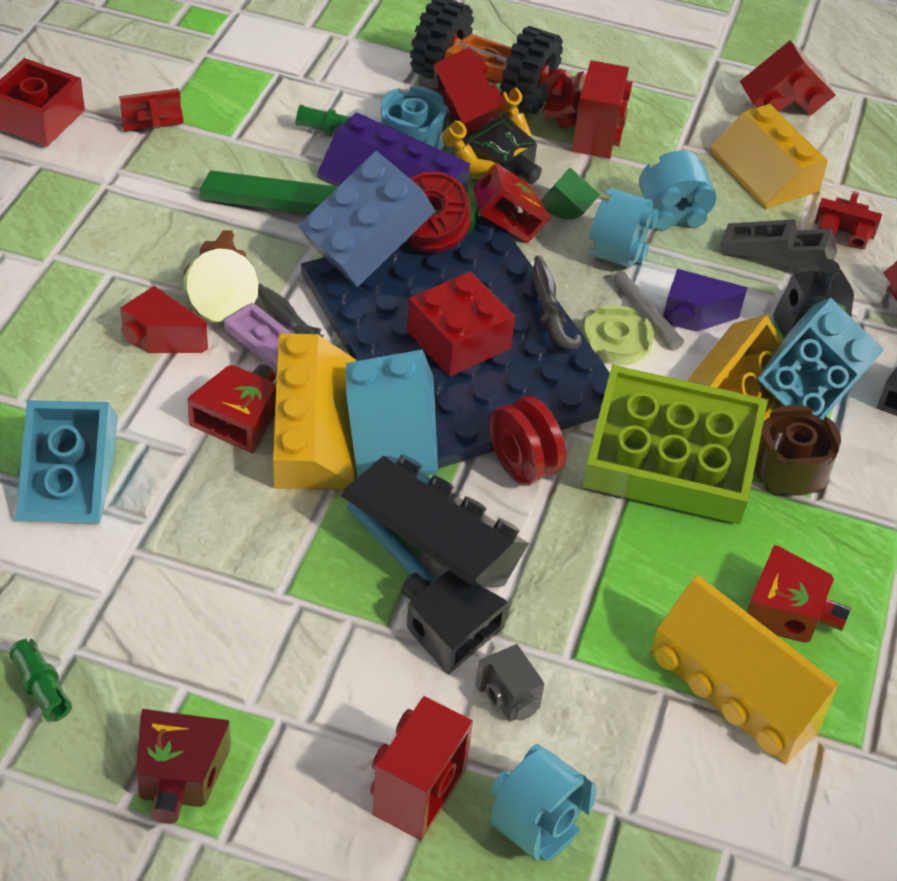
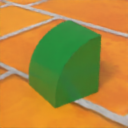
[540,168,600,219]

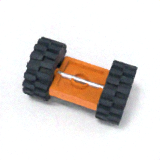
[410,0,563,114]

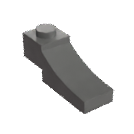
[720,219,837,273]

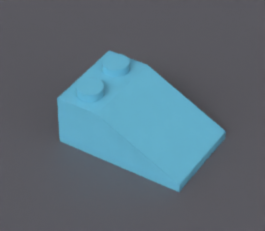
[346,350,438,477]
[16,400,118,524]

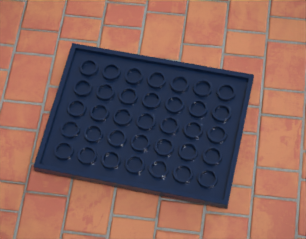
[301,216,610,469]

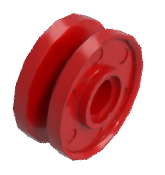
[406,171,471,253]
[488,396,566,486]

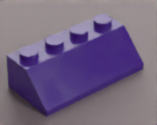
[317,112,470,193]

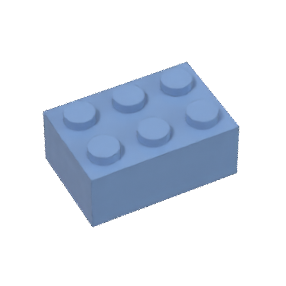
[298,151,436,287]

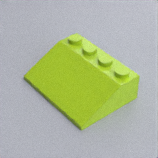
[583,364,768,524]

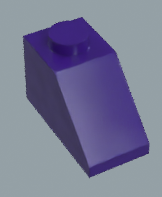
[663,269,748,332]

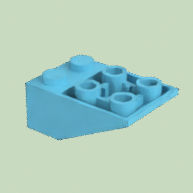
[756,298,884,419]

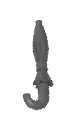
[533,255,582,350]
[258,283,347,353]

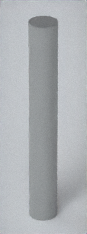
[613,271,684,350]

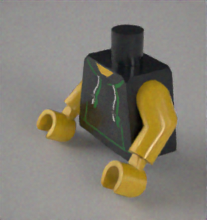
[441,88,542,185]

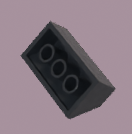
[341,454,529,586]

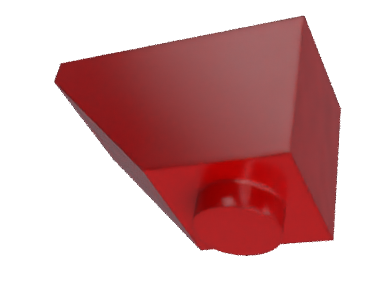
[120,286,208,353]

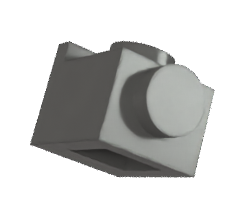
[475,644,545,722]

